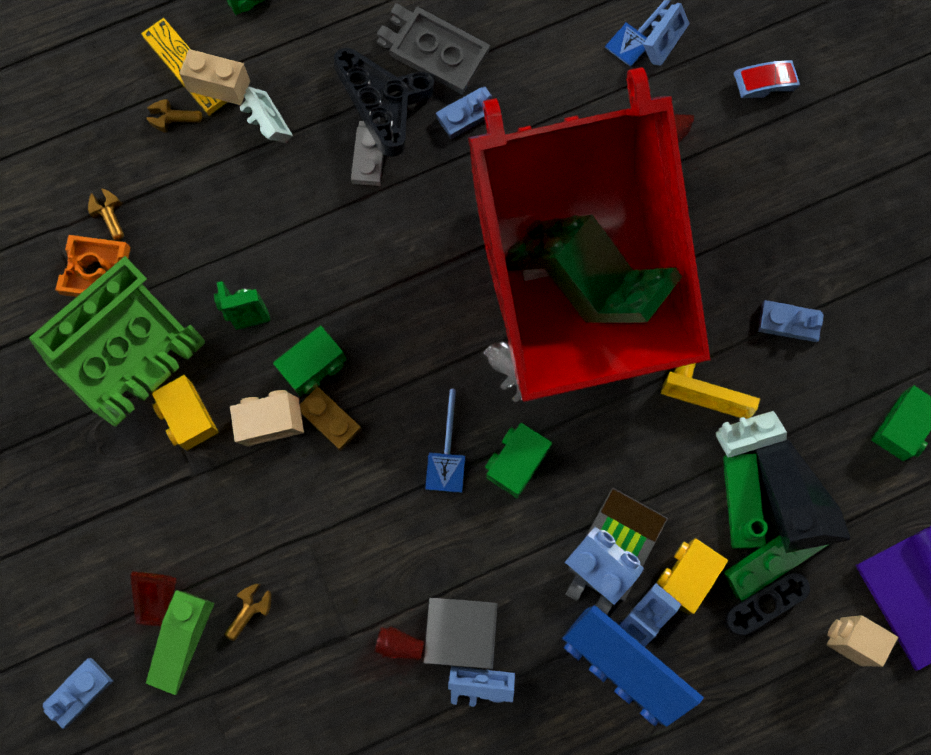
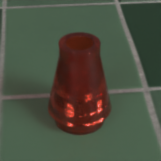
[375,626,424,660]

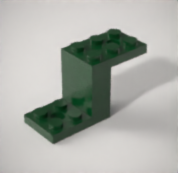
[505,214,682,323]

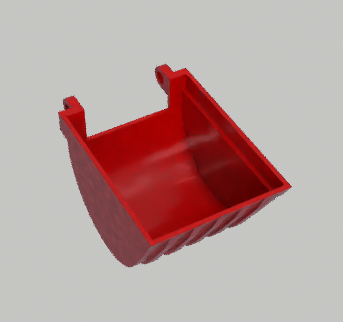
[468,67,711,402]

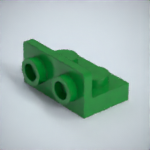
[214,281,270,330]

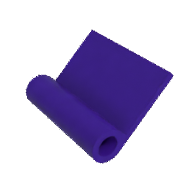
[855,526,931,671]

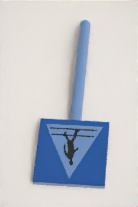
[605,0,671,67]
[425,388,465,493]

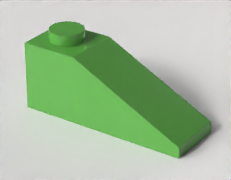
[146,590,214,695]

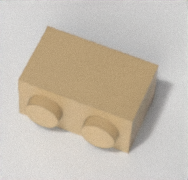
[179,49,250,105]
[230,390,304,446]
[827,615,898,667]

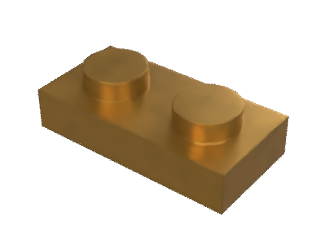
[300,387,362,451]

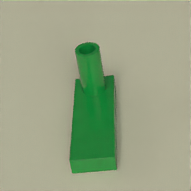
[723,454,768,549]

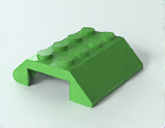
[29,256,205,426]

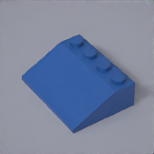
[562,605,704,727]

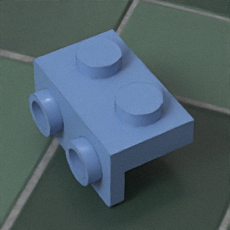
[565,527,644,605]

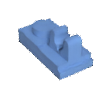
[643,3,689,66]
[436,87,492,140]
[758,300,824,342]
[42,658,113,729]
[448,666,515,707]

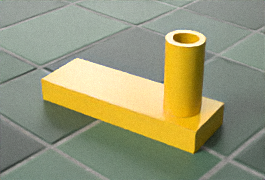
[661,363,760,419]

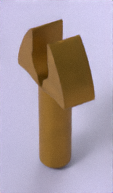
[146,99,202,133]
[88,189,124,241]
[225,584,271,641]

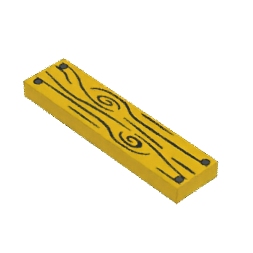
[141,18,227,115]

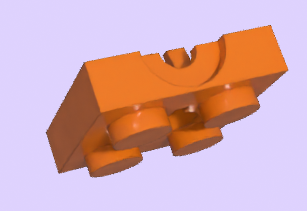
[55,235,131,297]

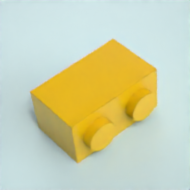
[152,375,219,451]
[657,538,728,615]

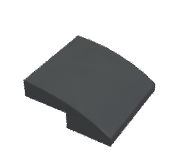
[424,598,498,669]

